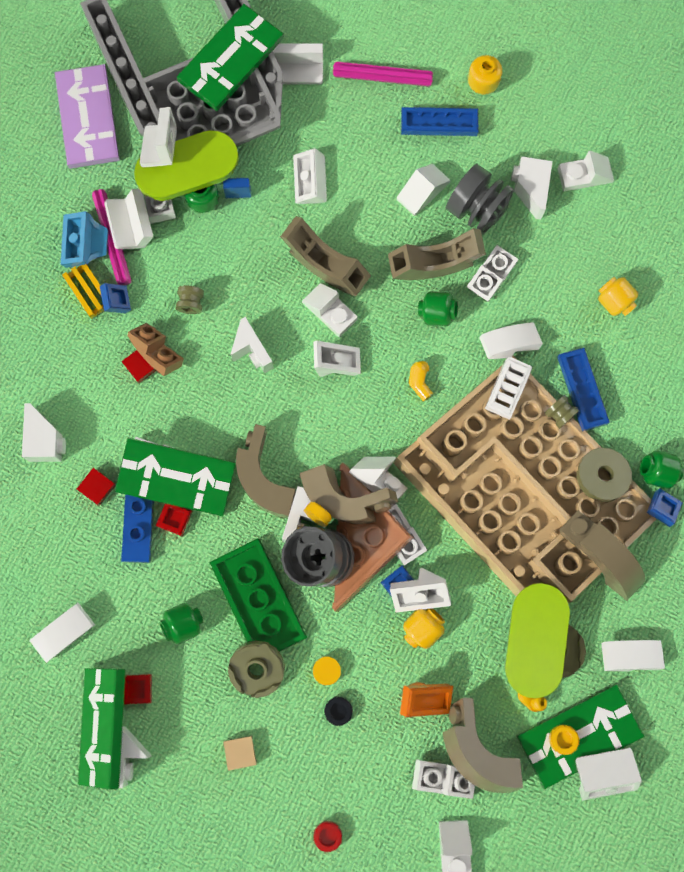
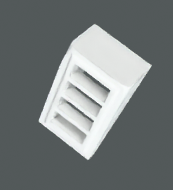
[485,357,532,420]

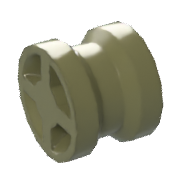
[175,286,204,314]
[545,395,579,429]

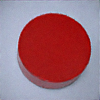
[313,821,342,852]

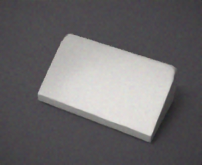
[293,148,327,204]

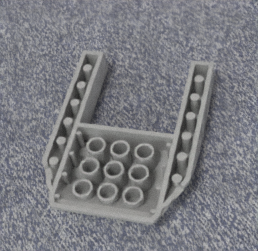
[80,0,283,147]

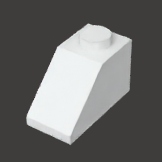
[511,156,552,220]
[22,403,66,462]

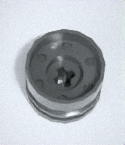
[445,164,514,235]
[281,526,355,587]

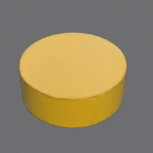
[304,502,332,527]
[313,657,341,685]
[549,725,579,755]

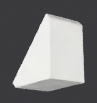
[396,164,451,216]

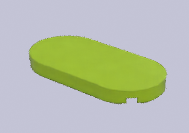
[134,131,239,201]
[505,583,570,698]

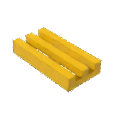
[62,264,104,319]

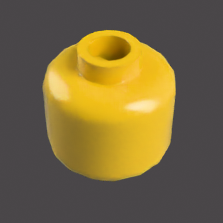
[468,55,503,95]
[598,276,638,316]
[403,608,445,649]

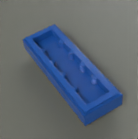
[401,107,478,136]
[557,348,610,432]
[121,494,154,563]

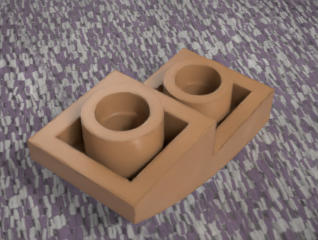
[127,323,184,376]

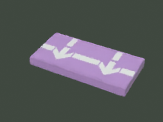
[55,64,120,169]

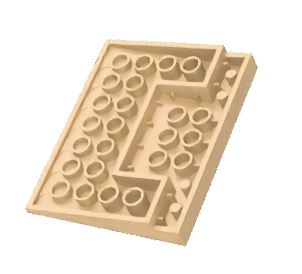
[394,356,656,603]

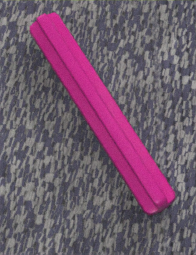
[333,62,433,87]
[92,189,131,286]

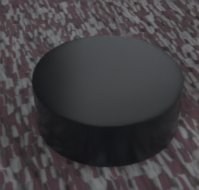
[324,697,353,726]

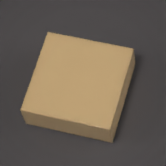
[223,736,257,771]

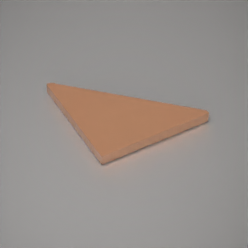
[332,462,413,612]

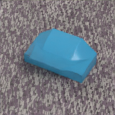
[60,211,108,268]

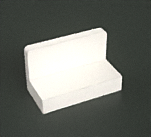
[273,43,323,84]
[140,107,177,167]
[104,189,153,249]
[575,748,642,801]

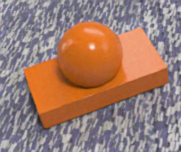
[400,682,453,717]

